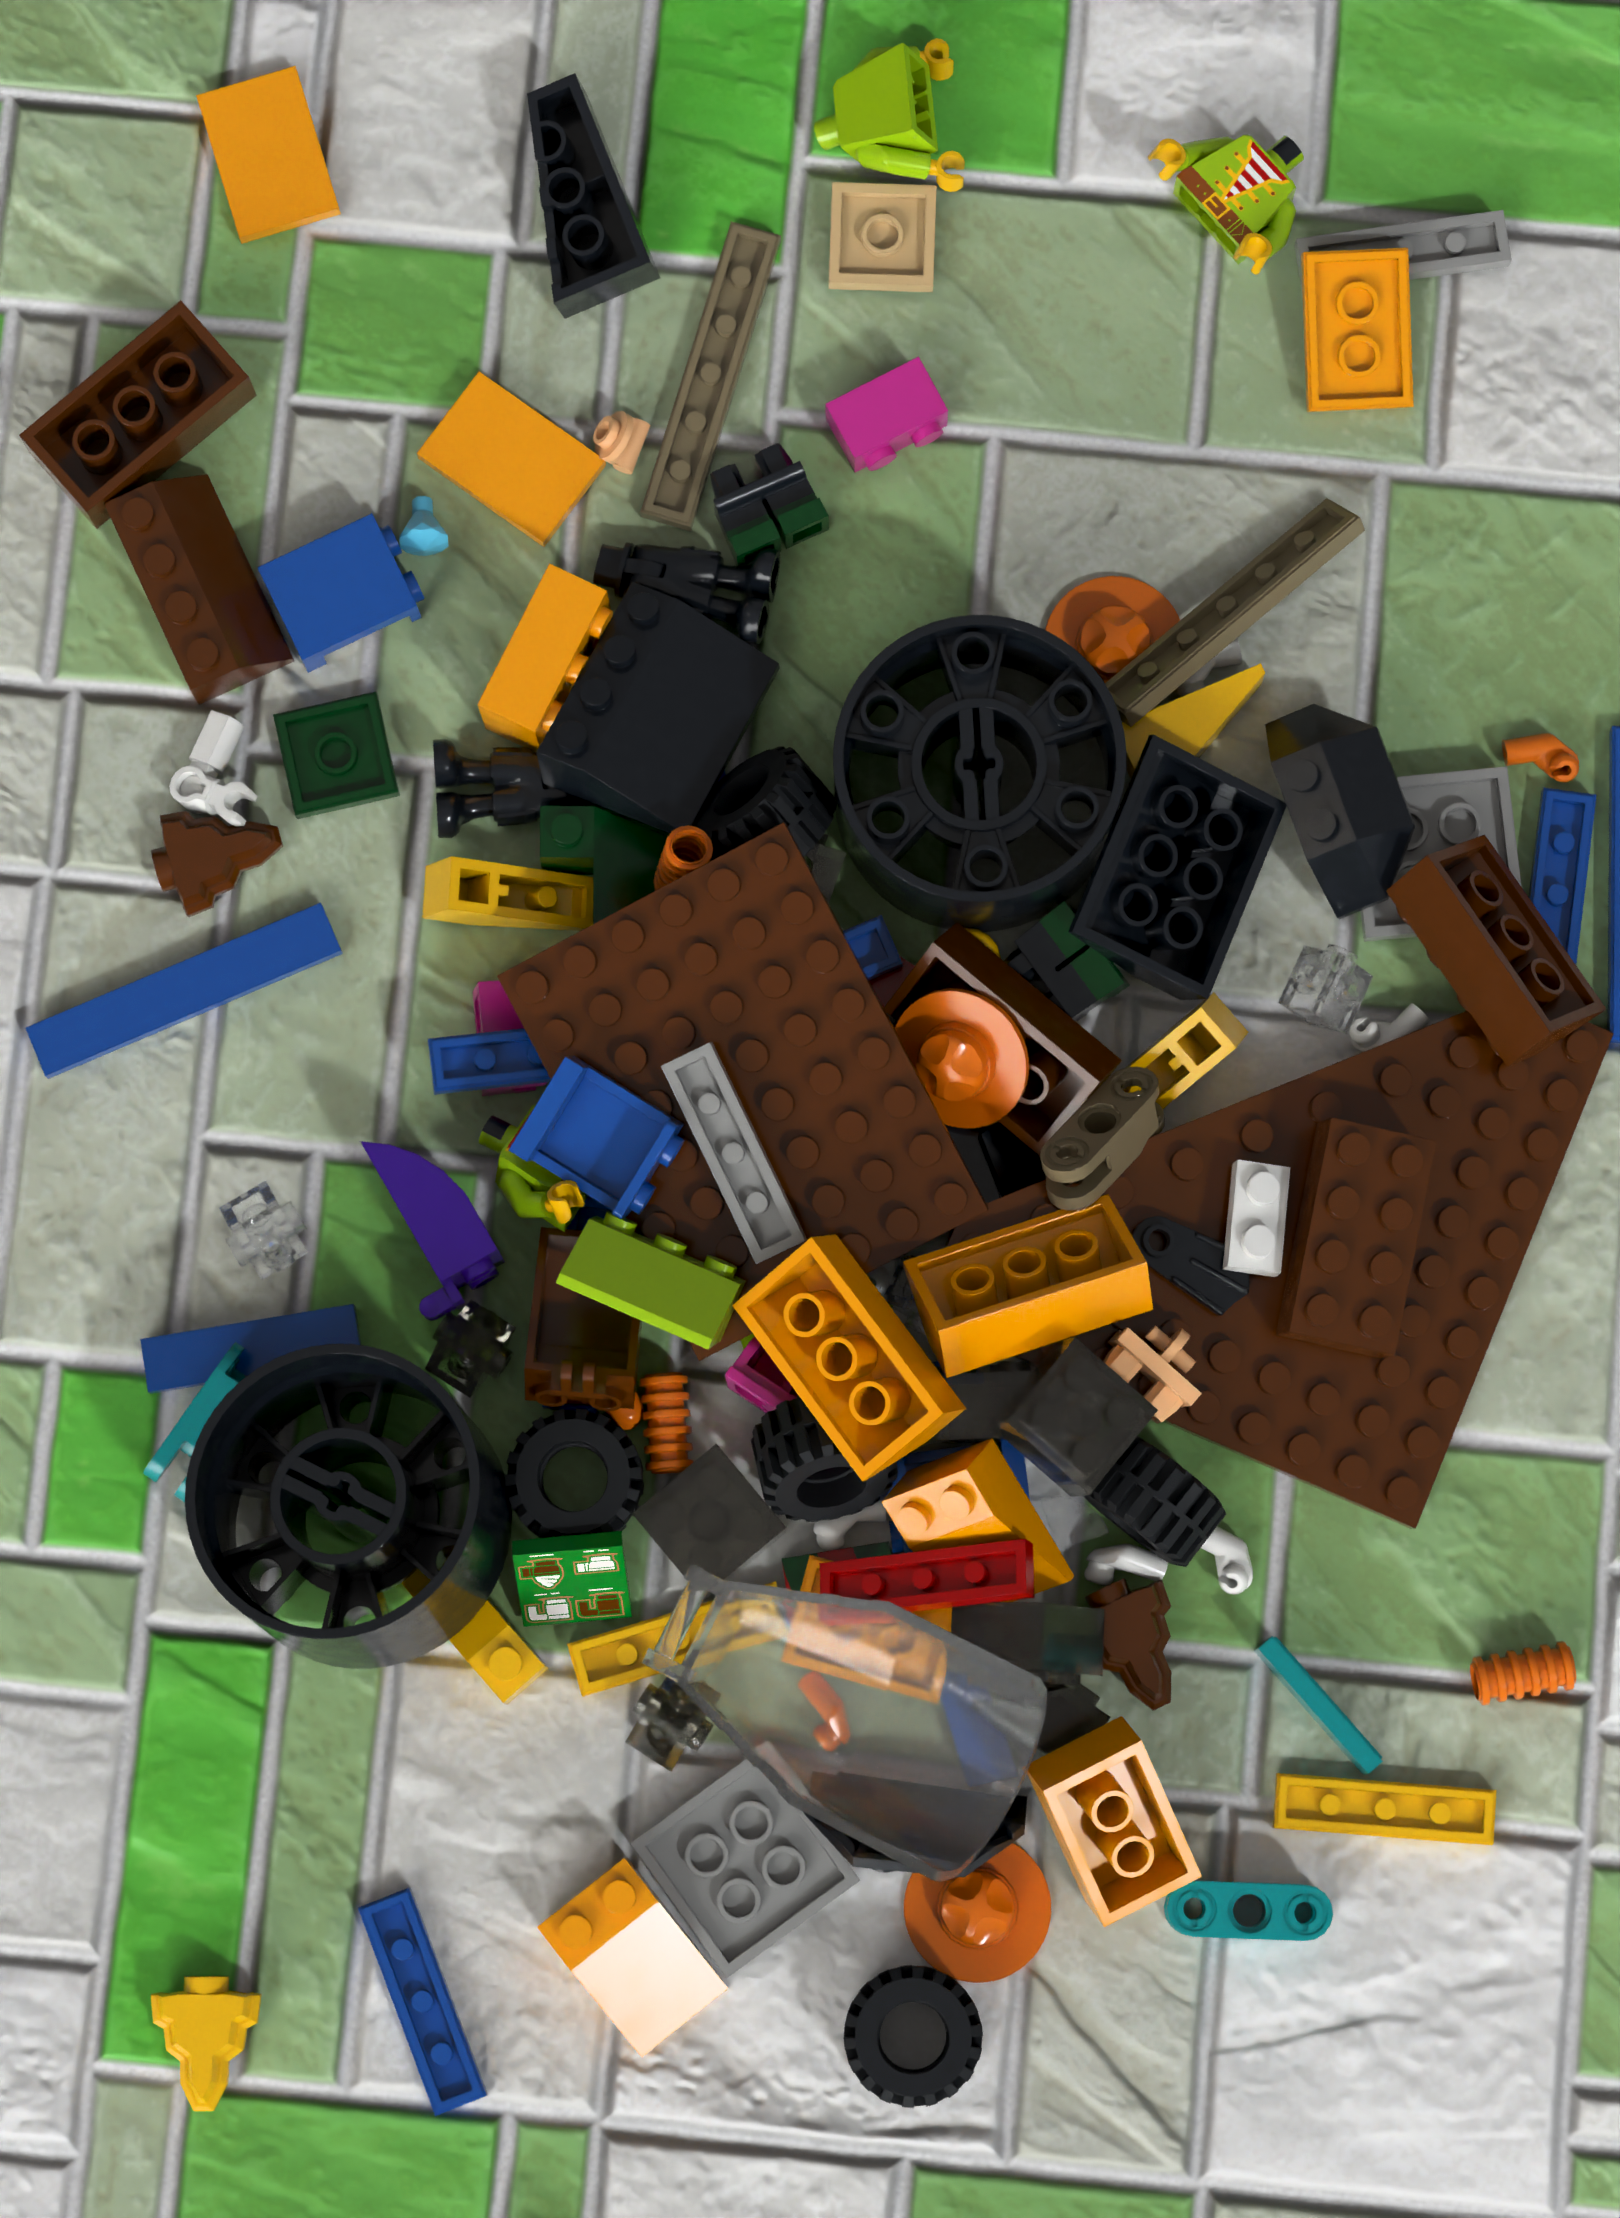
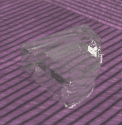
[1040,1496,1109,1550]

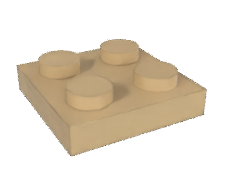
[829,182,937,292]

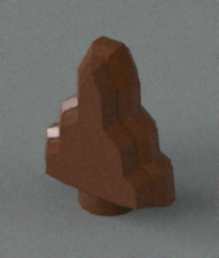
[151,811,283,917]
[1063,1578,1172,1711]

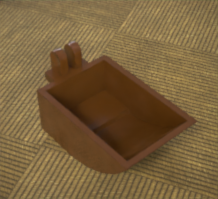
[524,1227,642,1411]

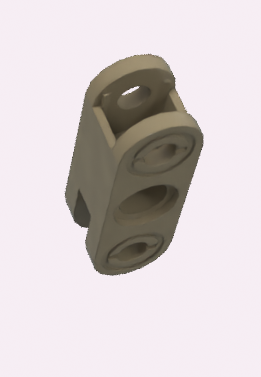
[1040,1067,1165,1210]

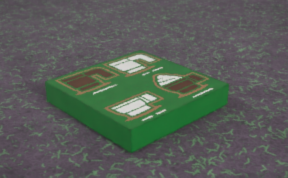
[512,1531,632,1627]

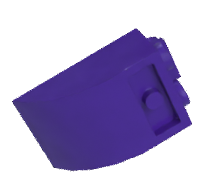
[360,1141,505,1321]

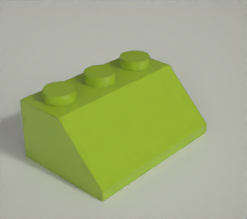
[556,1211,746,1350]

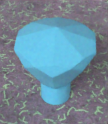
[399,496,449,556]

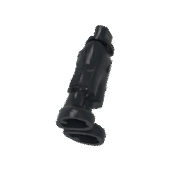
[593,542,780,644]
[433,739,592,838]

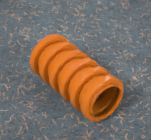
[653,825,713,891]
[639,1372,694,1474]
[1470,1641,1576,1706]

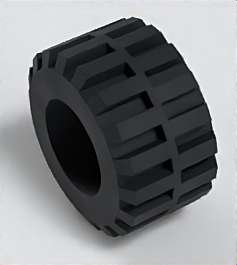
[694,746,836,860]
[751,1395,898,1522]
[505,1408,644,1538]
[1077,1430,1226,1567]
[844,1965,983,2108]

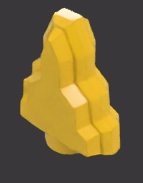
[151,1976,262,2111]

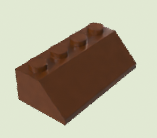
[104,474,294,705]
[1386,835,1606,1067]

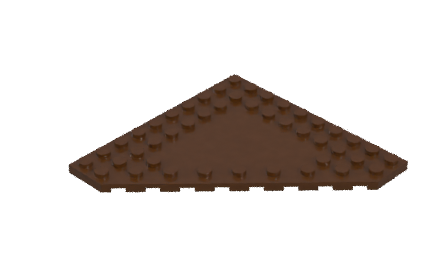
[916,1011,1613,1529]

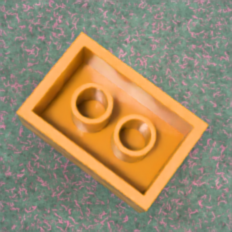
[477,563,613,752]
[1024,1716,1202,1927]

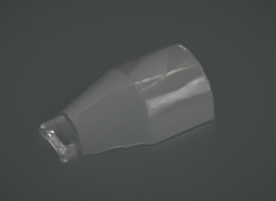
[641,1563,1047,1882]

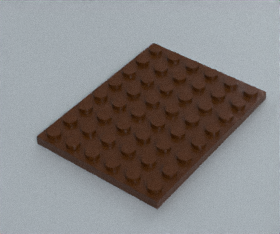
[497,822,989,1361]

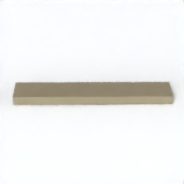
[640,221,781,531]
[1105,498,1365,727]

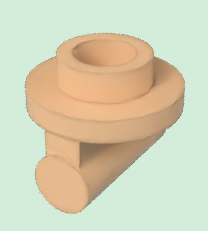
[593,411,651,474]

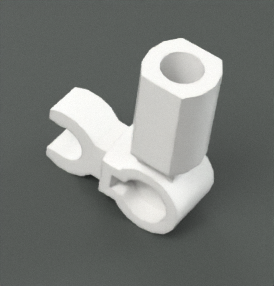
[169,710,258,827]

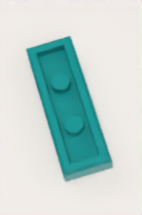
[1254,1636,1383,1775]

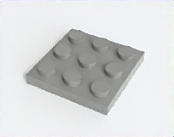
[1360,766,1522,942]
[630,1746,860,1979]

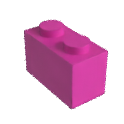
[825,356,948,472]

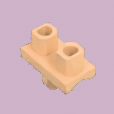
[1098,1325,1202,1423]

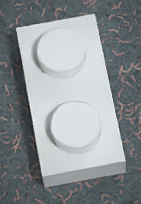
[1222,1160,1290,1277]

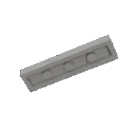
[1294,210,1512,295]
[661,1042,807,1264]

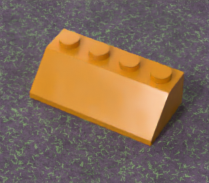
[903,1194,1153,1378]
[732,1234,967,1481]

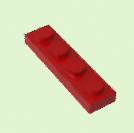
[819,1539,1035,1621]

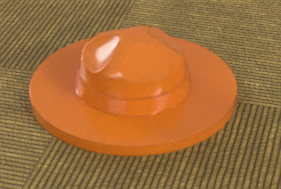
[1045,576,1180,683]
[895,988,1029,1129]
[904,1843,1051,1983]

